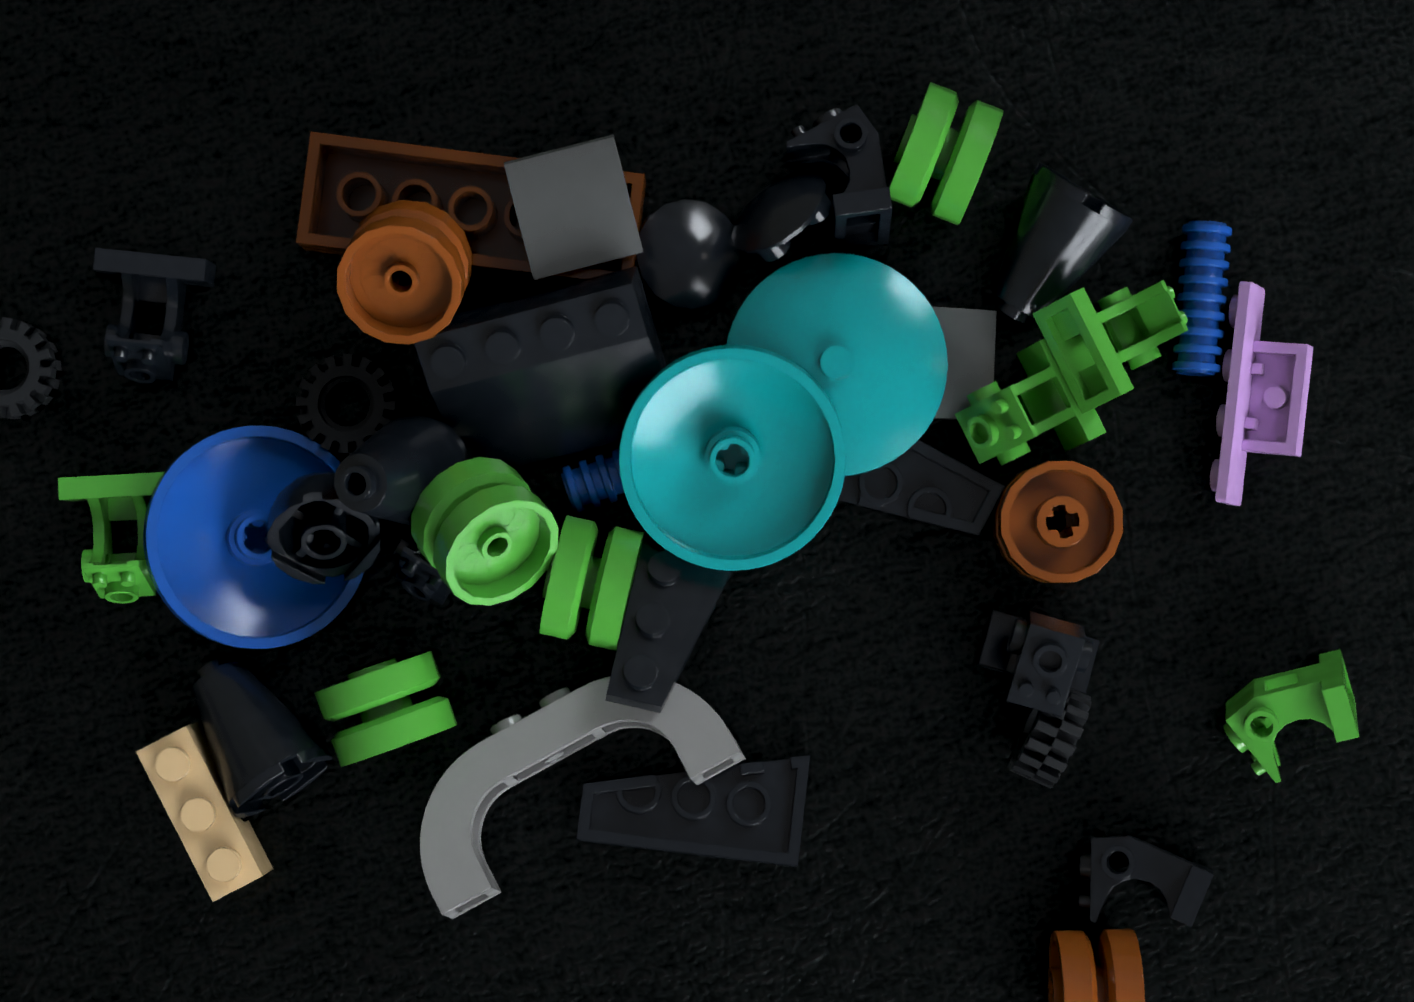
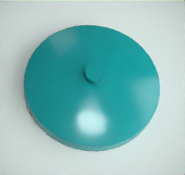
[726,253,948,476]
[619,345,846,571]

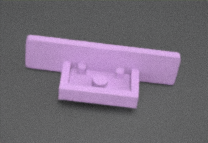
[1210,281,1313,506]

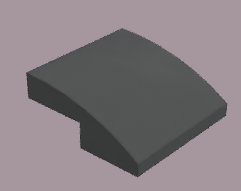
[504,135,643,280]
[932,307,997,420]

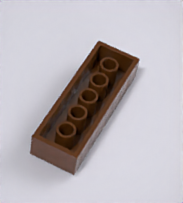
[296,131,646,284]

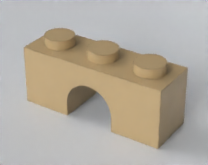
[136,722,273,902]

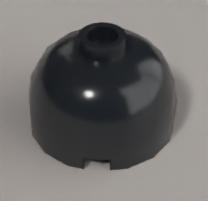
[267,472,380,584]

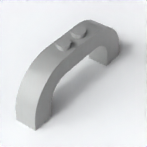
[420,676,746,919]

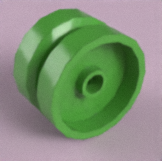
[889,82,1004,225]
[411,457,559,606]
[540,515,644,651]
[315,651,458,767]

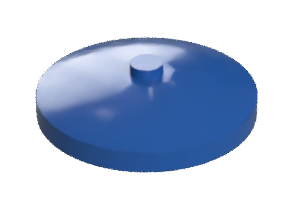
[143,425,364,649]

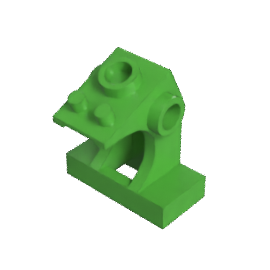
[1033,280,1188,414]
[955,338,1106,466]
[58,472,165,604]
[1223,649,1359,783]

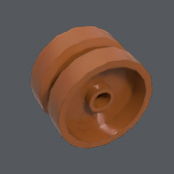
[337,200,472,345]
[993,461,1123,583]
[1048,928,1145,1002]

